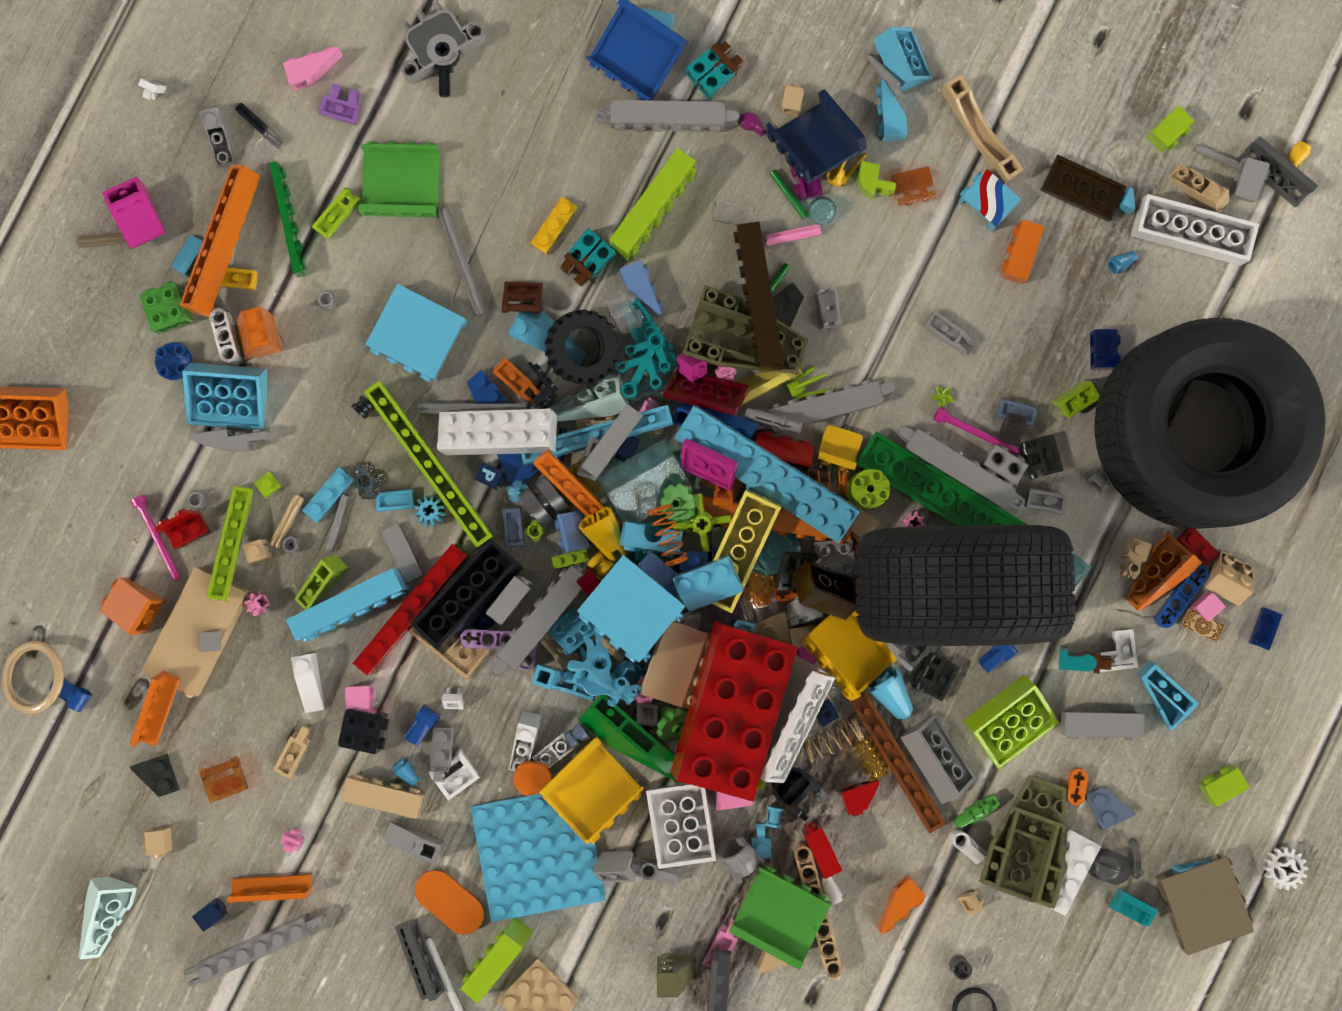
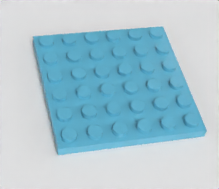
[470,794,606,922]

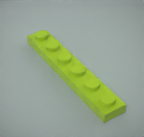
[206,486,254,602]

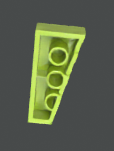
[460,918,533,1003]

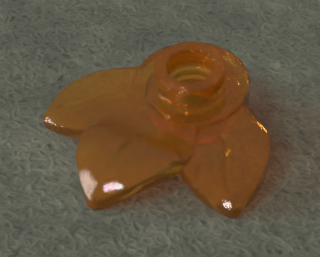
[743,572,775,608]

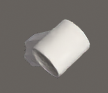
[949,828,987,865]

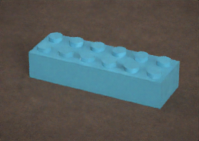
[286,568,409,642]

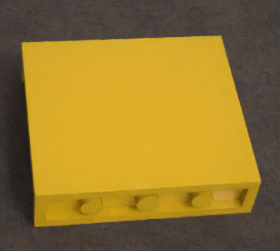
[801,610,897,701]
[538,737,644,844]

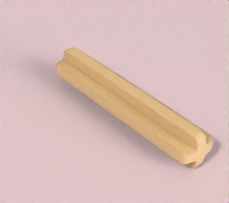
[269,495,304,548]

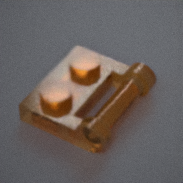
[199,756,249,803]

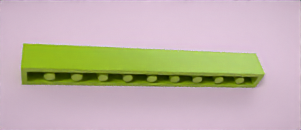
[364,381,495,548]

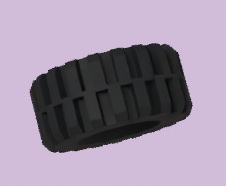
[544,309,621,384]

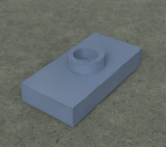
[996,398,1039,427]
[502,508,525,548]

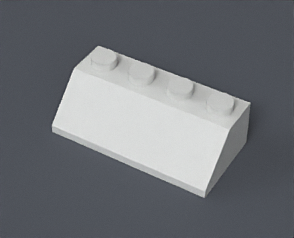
[1051,827,1101,916]

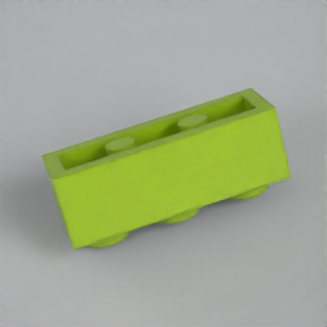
[551,549,590,569]

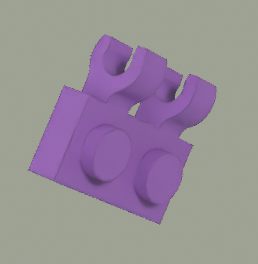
[318,84,361,126]

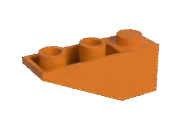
[877,874,926,934]

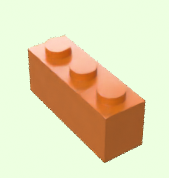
[1000,219,1044,284]

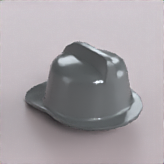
[1088,848,1132,885]

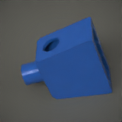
[675,551,712,571]

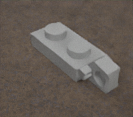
[430,728,454,782]

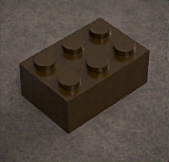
[792,560,857,620]

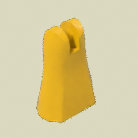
[578,507,629,562]

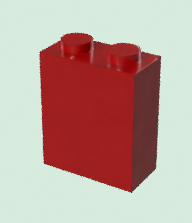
[801,820,843,879]

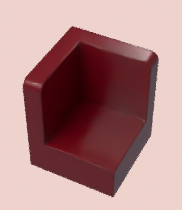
[576,566,601,597]

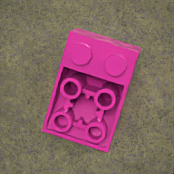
[102,176,166,249]

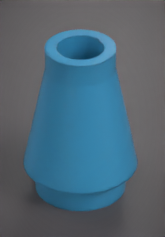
[1107,250,1138,274]
[392,757,420,787]

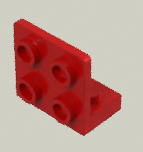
[153,509,211,550]

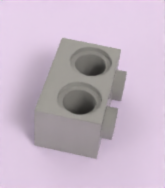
[980,444,1029,486]

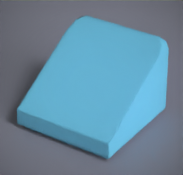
[1117,187,1135,215]

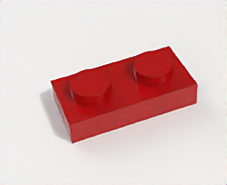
[1176,528,1220,567]

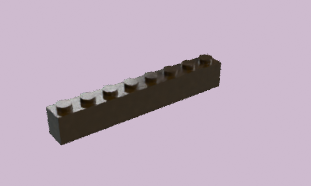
[733,221,784,373]

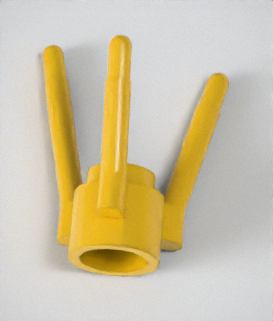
[826,154,867,187]

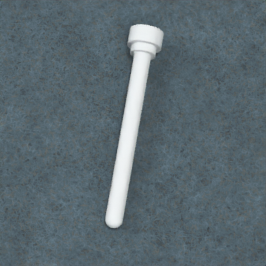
[425,938,463,1011]

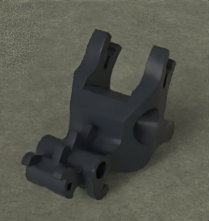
[761,767,828,821]

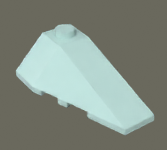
[79,877,137,959]

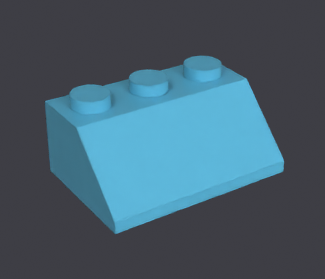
[874,27,933,91]
[672,554,744,612]

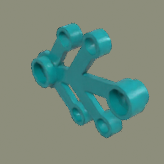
[616,333,671,399]

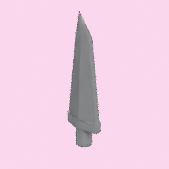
[865,54,905,100]

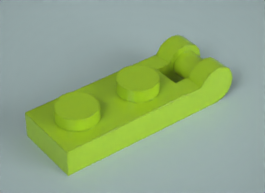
[312,187,362,240]

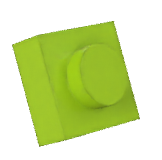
[254,471,282,498]

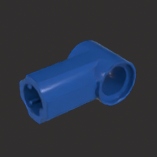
[977,645,1018,673]
[49,678,92,712]
[404,704,440,746]

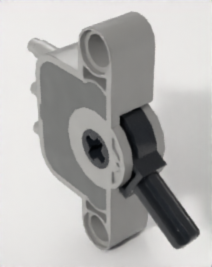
[400,0,486,98]

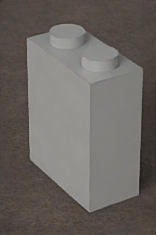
[486,575,534,625]

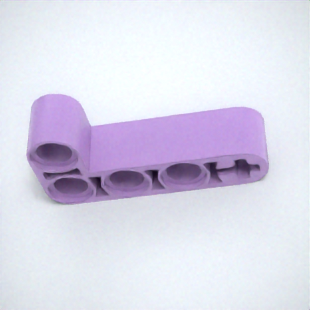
[460,629,536,671]

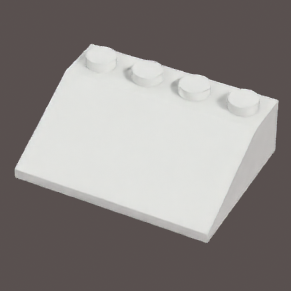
[646,782,717,869]

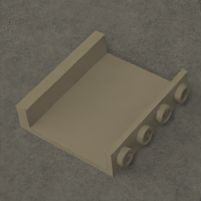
[1155,853,1254,955]

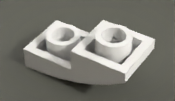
[532,733,574,768]

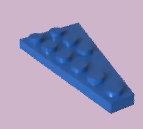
[467,370,540,486]

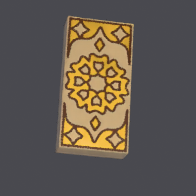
[1180,608,1225,642]

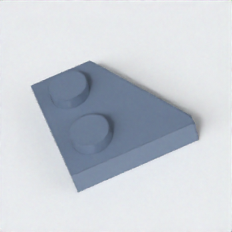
[1085,786,1136,831]

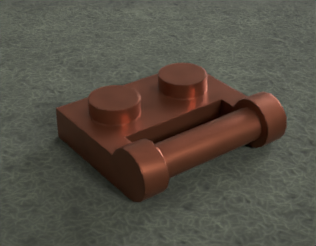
[502,282,543,314]

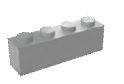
[1060,710,1144,741]

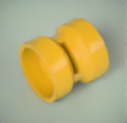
[587,551,614,578]

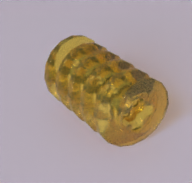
[852,737,889,782]

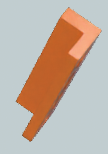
[129,670,181,747]
[227,874,312,903]

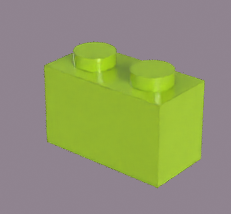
[1146,105,1195,153]
[1198,765,1250,807]

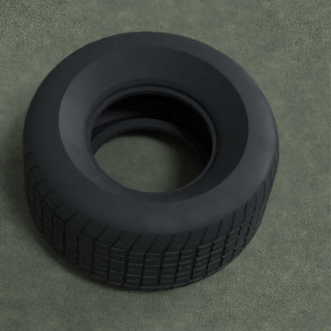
[1094,318,1326,529]
[855,525,1076,646]

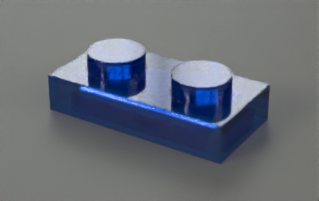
[1249,607,1283,650]

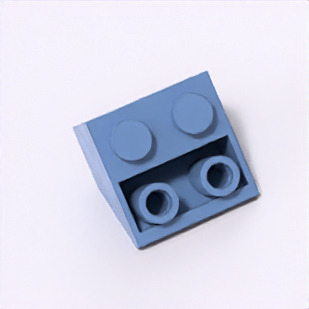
[555,511,591,553]

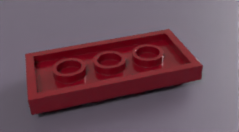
[663,368,749,415]

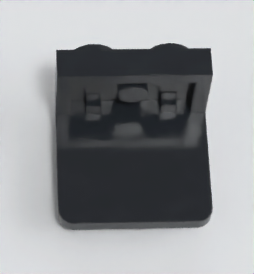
[528,361,558,409]
[338,708,390,754]

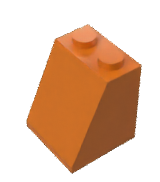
[235,307,282,360]
[99,577,165,635]

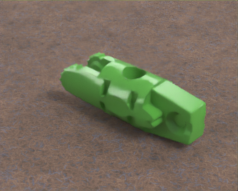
[953,795,1000,828]

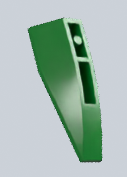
[578,695,678,782]

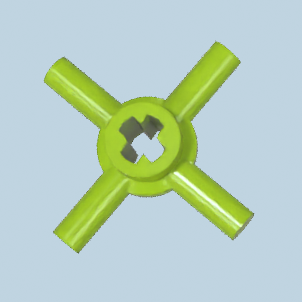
[672,493,731,552]

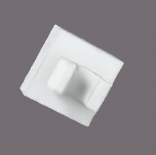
[138,78,167,100]
[442,688,464,710]

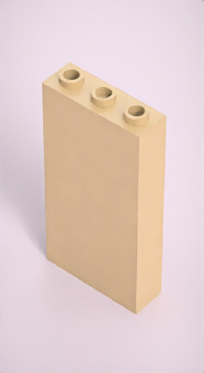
[142,567,252,698]

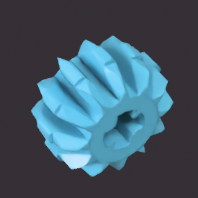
[414,495,446,527]

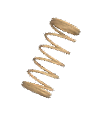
[803,718,864,763]

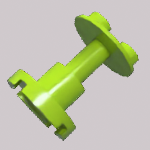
[846,469,890,510]

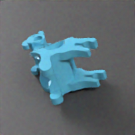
[563,632,642,706]

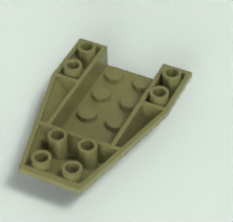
[682,285,808,374]

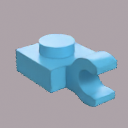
[751,823,771,858]

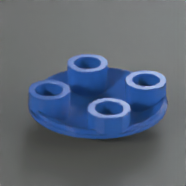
[155,342,192,380]

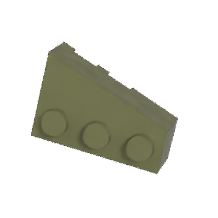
[657,953,696,998]

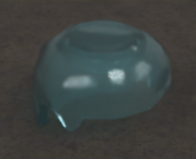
[808,196,837,226]

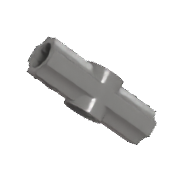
[630,857,679,885]

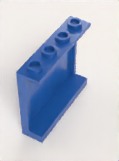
[586,0,688,101]

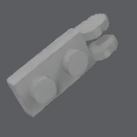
[922,310,976,356]

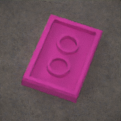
[680,439,738,491]

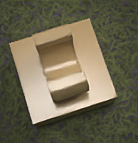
[957,890,984,914]

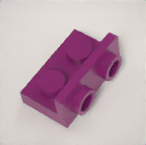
[791,166,823,201]

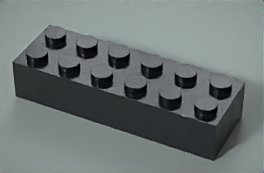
[410,538,523,654]

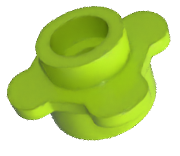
[524,519,547,542]

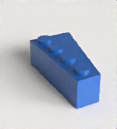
[672,402,759,439]

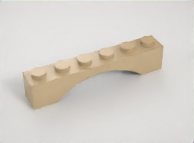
[941,74,1024,184]

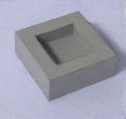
[199,631,222,652]

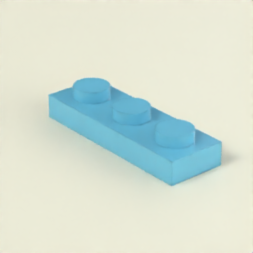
[302,467,355,523]

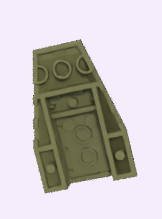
[979,775,1067,909]

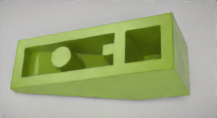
[294,555,348,610]

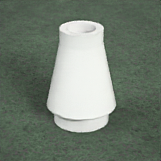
[820,877,843,906]

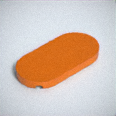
[415,870,484,934]

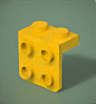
[816,425,863,474]

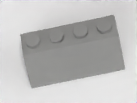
[900,713,976,804]

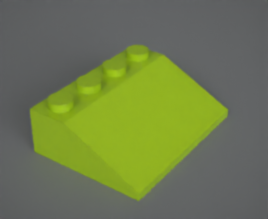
[963,674,1059,770]

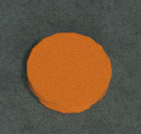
[513,760,552,796]

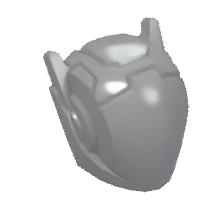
[717,837,764,884]

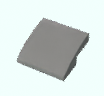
[886,643,933,672]

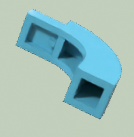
[532,664,596,701]

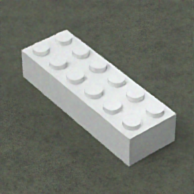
[1131,194,1259,266]
[437,409,557,455]

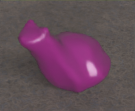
[738,112,767,137]

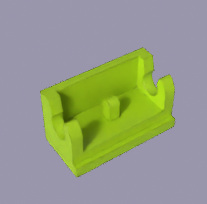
[1052,380,1100,418]

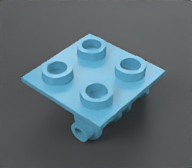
[547,607,596,656]

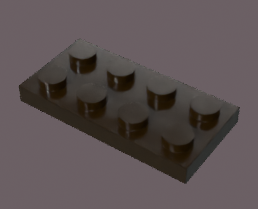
[1040,155,1127,222]

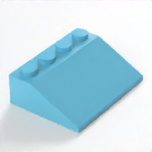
[182,363,268,429]

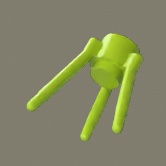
[787,366,834,399]

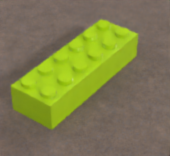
[609,147,697,262]

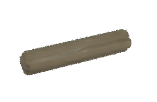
[76,233,127,248]

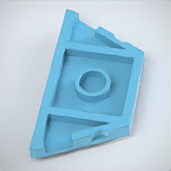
[753,530,801,579]

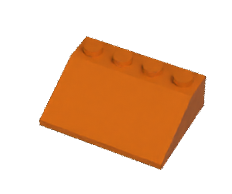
[0,386,69,450]

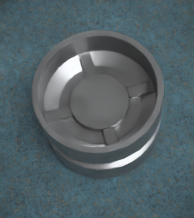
[519,475,569,527]

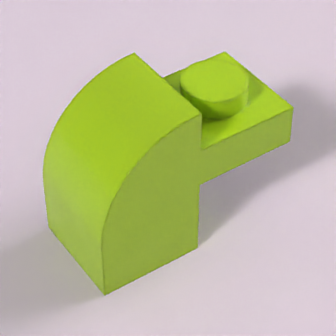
[857,161,896,199]

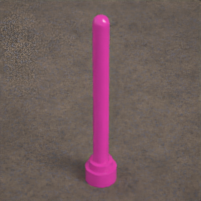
[933,406,1020,454]
[130,495,180,581]

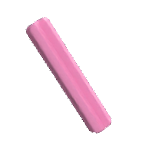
[765,224,821,246]

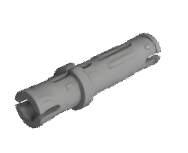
[745,406,804,434]

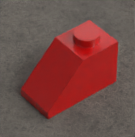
[839,778,880,816]

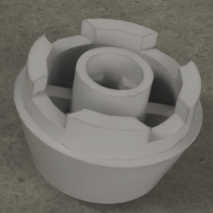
[787,596,824,628]

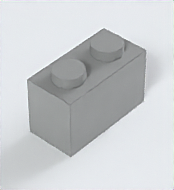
[1229,157,1270,203]

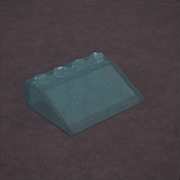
[597,438,693,523]

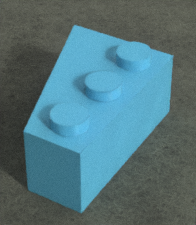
[1137,660,1199,732]

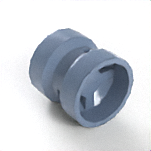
[564,722,591,749]

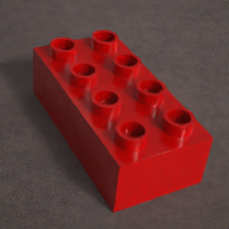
[670,621,798,802]

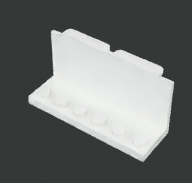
[760,655,836,783]

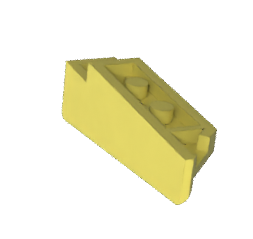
[735,369,802,406]

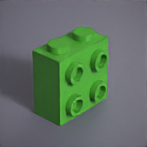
[139,281,194,334]

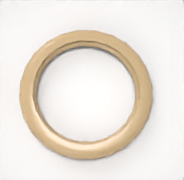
[2,641,64,714]

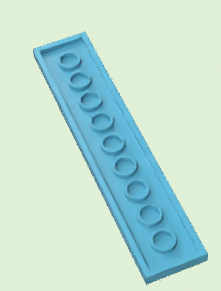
[675,405,861,543]

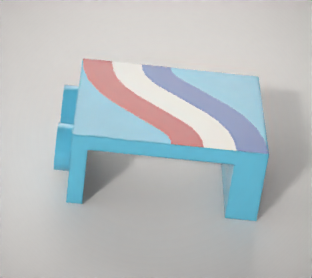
[958,169,1021,231]

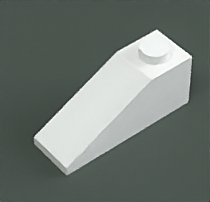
[291,653,325,713]

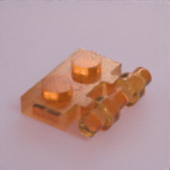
[891,166,936,206]

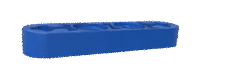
[1154,565,1209,628]

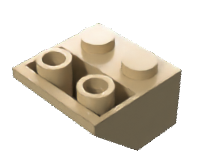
[1205,550,1255,606]

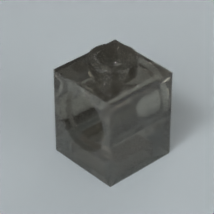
[999,412,1026,446]

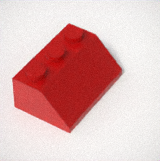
[755,431,814,470]

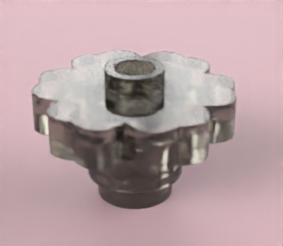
[353,461,388,500]

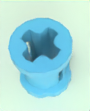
[764,805,784,828]

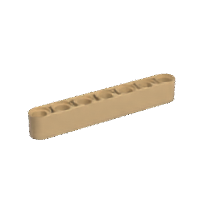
[793,842,842,979]

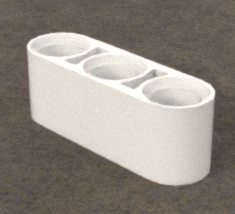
[209,308,242,364]

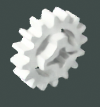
[1262,846,1308,890]

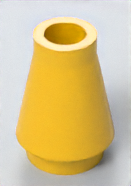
[1287,141,1312,167]

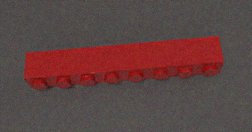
[352,543,470,676]

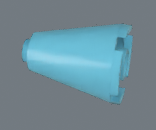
[866,664,913,720]

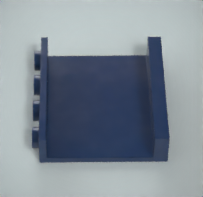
[766,89,867,184]

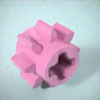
[713,365,737,381]
[901,511,926,527]
[244,591,270,616]
[280,827,305,853]

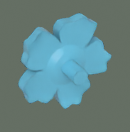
[507,480,529,502]

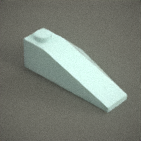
[549,370,629,422]

